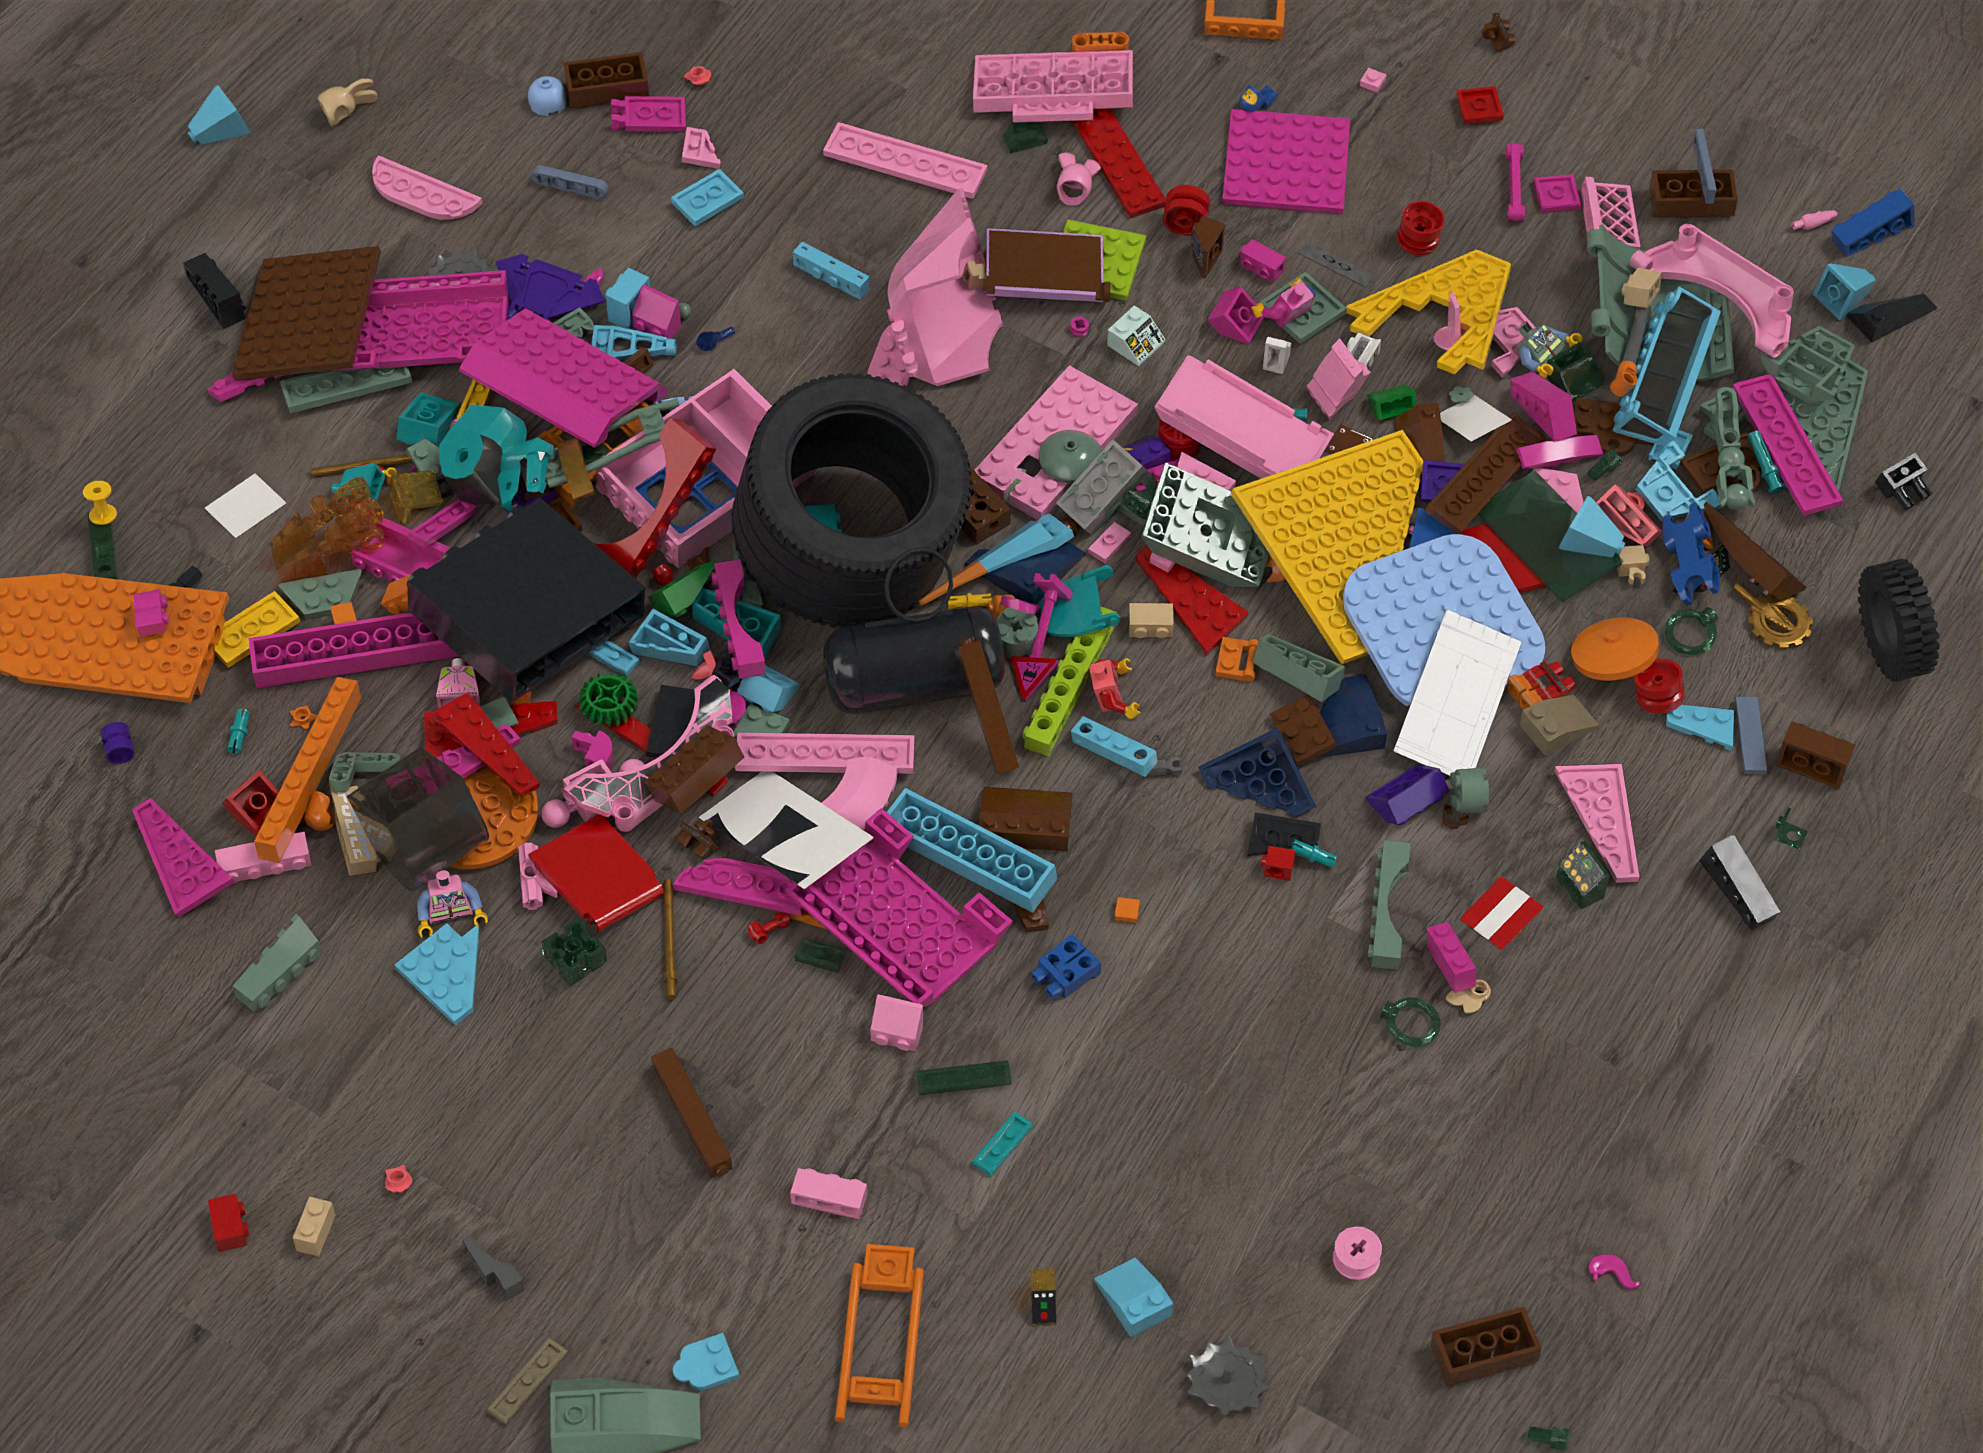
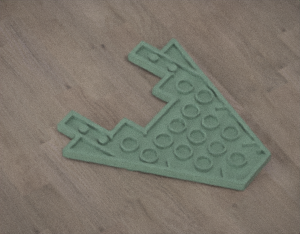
[1699,359,1868,492]

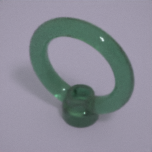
[1665,607,1718,655]
[1380,997,1441,1047]

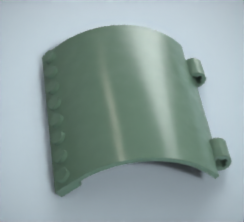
[1587,224,1734,383]

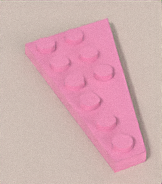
[1554,764,1639,883]

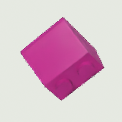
[632,285,681,339]
[1208,286,1264,344]

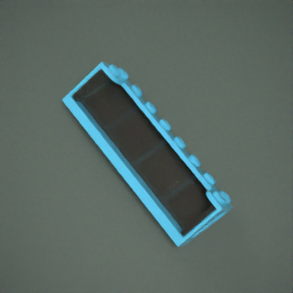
[1612,286,1721,446]

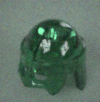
[1124,472,1158,520]

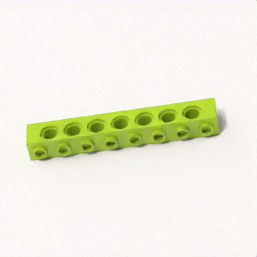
[1022,607,1117,757]

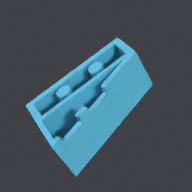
[629,609,710,666]

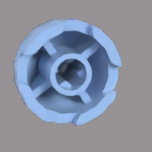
[528,76,568,116]

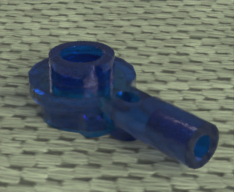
[696,327,735,351]

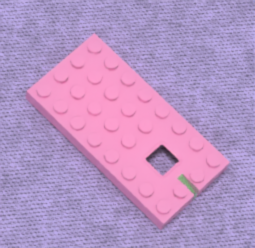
[974,365,1138,520]

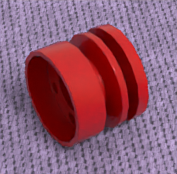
[1397,201,1445,256]
[1158,418,1201,462]

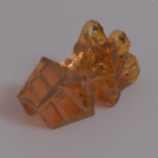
[269,477,384,582]

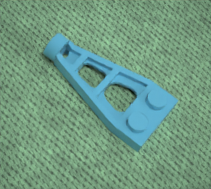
[592,325,676,362]

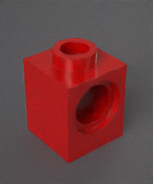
[1261,846,1296,881]

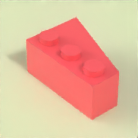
[1596,484,1662,547]

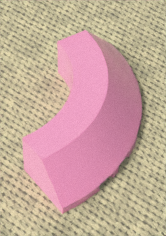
[822,756,898,831]

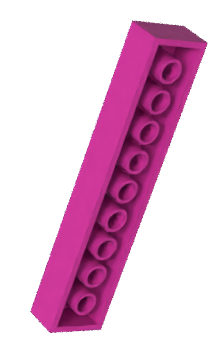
[248,613,459,688]

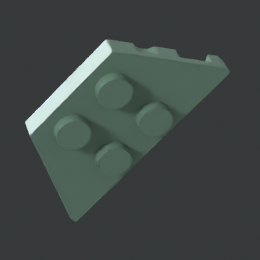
[279,569,363,619]

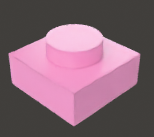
[1360,68,1386,93]

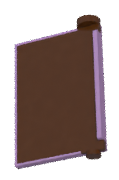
[982,228,1111,302]

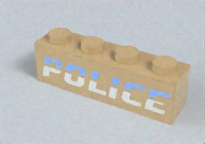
[330,786,380,876]

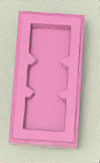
[1088,522,1131,563]

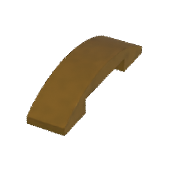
[558,437,595,502]

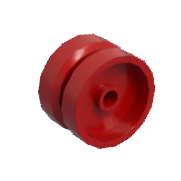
[1163,185,1210,236]
[1634,658,1685,714]

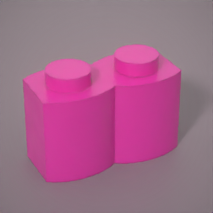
[133,589,170,637]

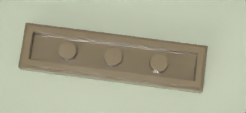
[487,1338,569,1426]

